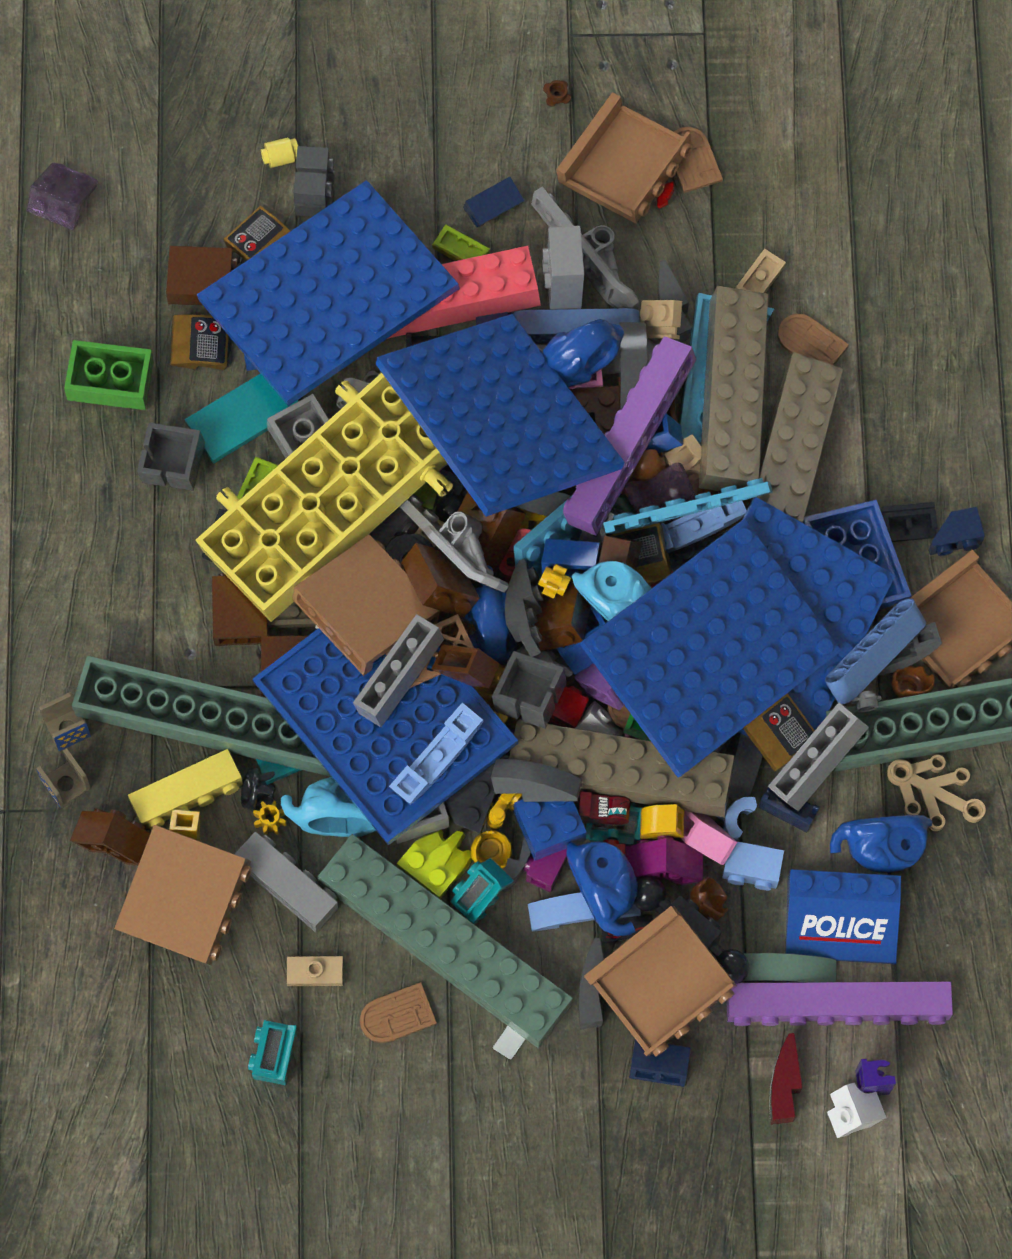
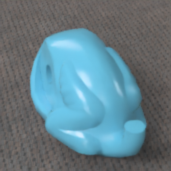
[572,561,651,621]
[281,777,376,837]

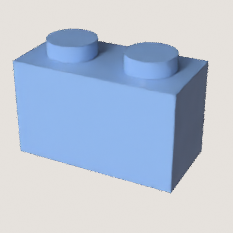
[722,841,784,891]

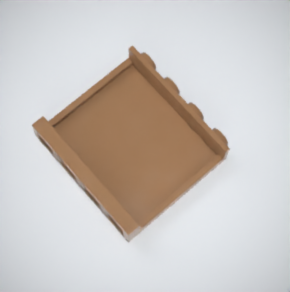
[556,92,693,223]
[293,534,440,676]
[909,550,1012,689]
[114,825,252,965]
[584,906,737,1057]

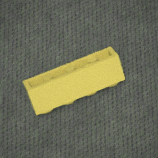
[128,749,243,830]

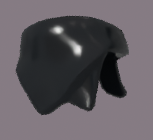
[241,768,276,812]

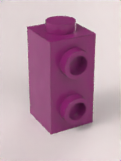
[524,848,567,893]

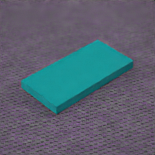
[185,374,299,464]

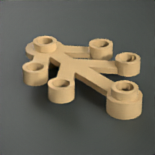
[887,755,986,831]

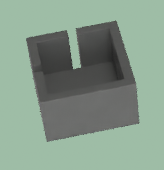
[293,146,335,217]
[137,423,205,491]
[492,651,567,729]

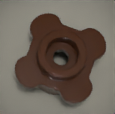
[543,80,571,107]

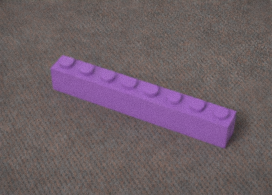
[563,336,696,536]
[727,982,953,1026]

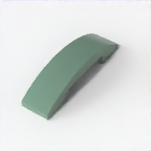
[740,953,836,983]

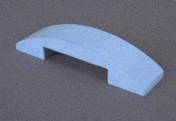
[661,501,747,553]
[389,703,483,805]
[528,892,641,932]

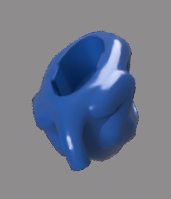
[543,319,624,387]
[461,565,517,666]
[830,815,932,873]
[566,841,638,936]

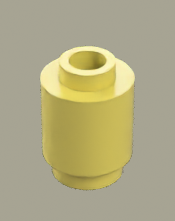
[261,137,298,168]

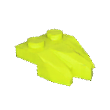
[397,830,472,899]

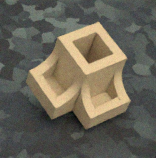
[663,434,701,486]

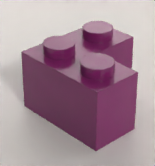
[625,836,703,885]

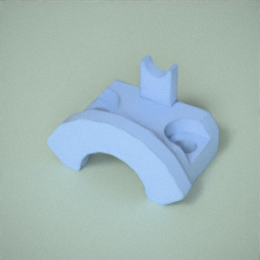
[715,797,757,840]

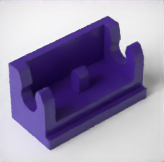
[855,1059,896,1096]

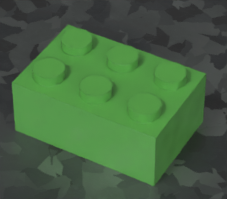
[64,340,154,410]

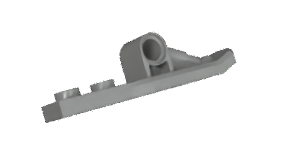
[531,186,639,309]
[399,494,509,592]

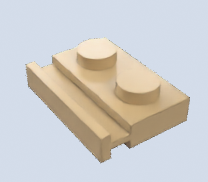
[640,300,682,339]

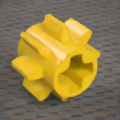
[538,564,571,599]
[253,801,287,835]

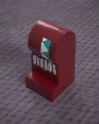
[579,792,631,825]

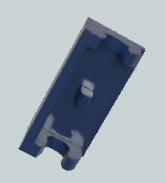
[463,177,525,228]
[758,782,820,833]
[629,1039,691,1087]

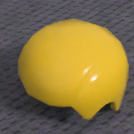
[471,830,512,868]

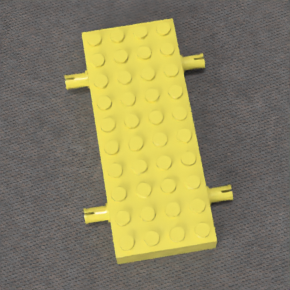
[195,373,453,622]

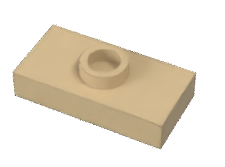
[735,249,786,293]
[287,956,343,986]

